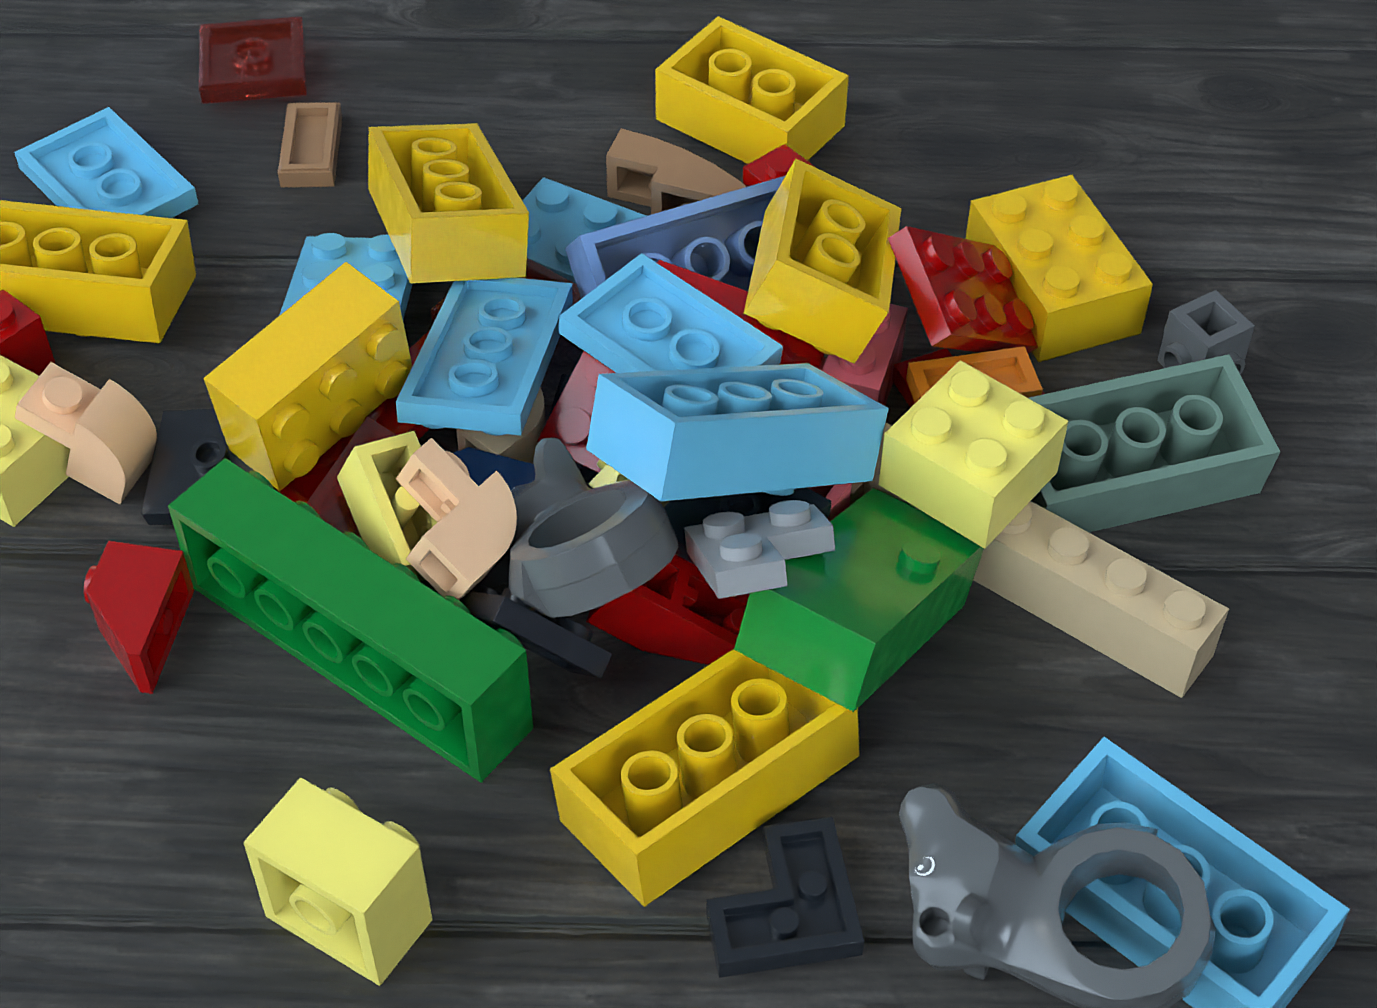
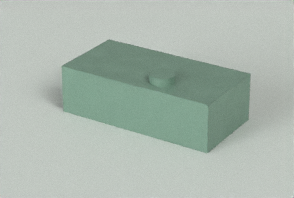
[1029,354,1280,532]

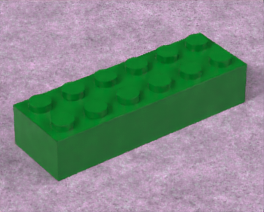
[168,458,533,783]

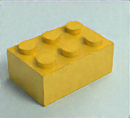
[655,16,849,164]
[744,159,901,364]
[965,175,1153,362]
[204,262,412,491]

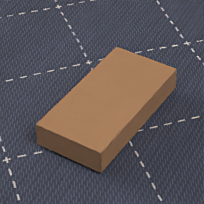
[278,102,342,187]

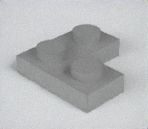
[684,500,835,599]

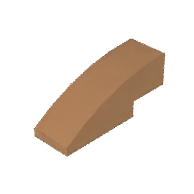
[606,128,747,215]

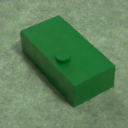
[734,488,984,712]

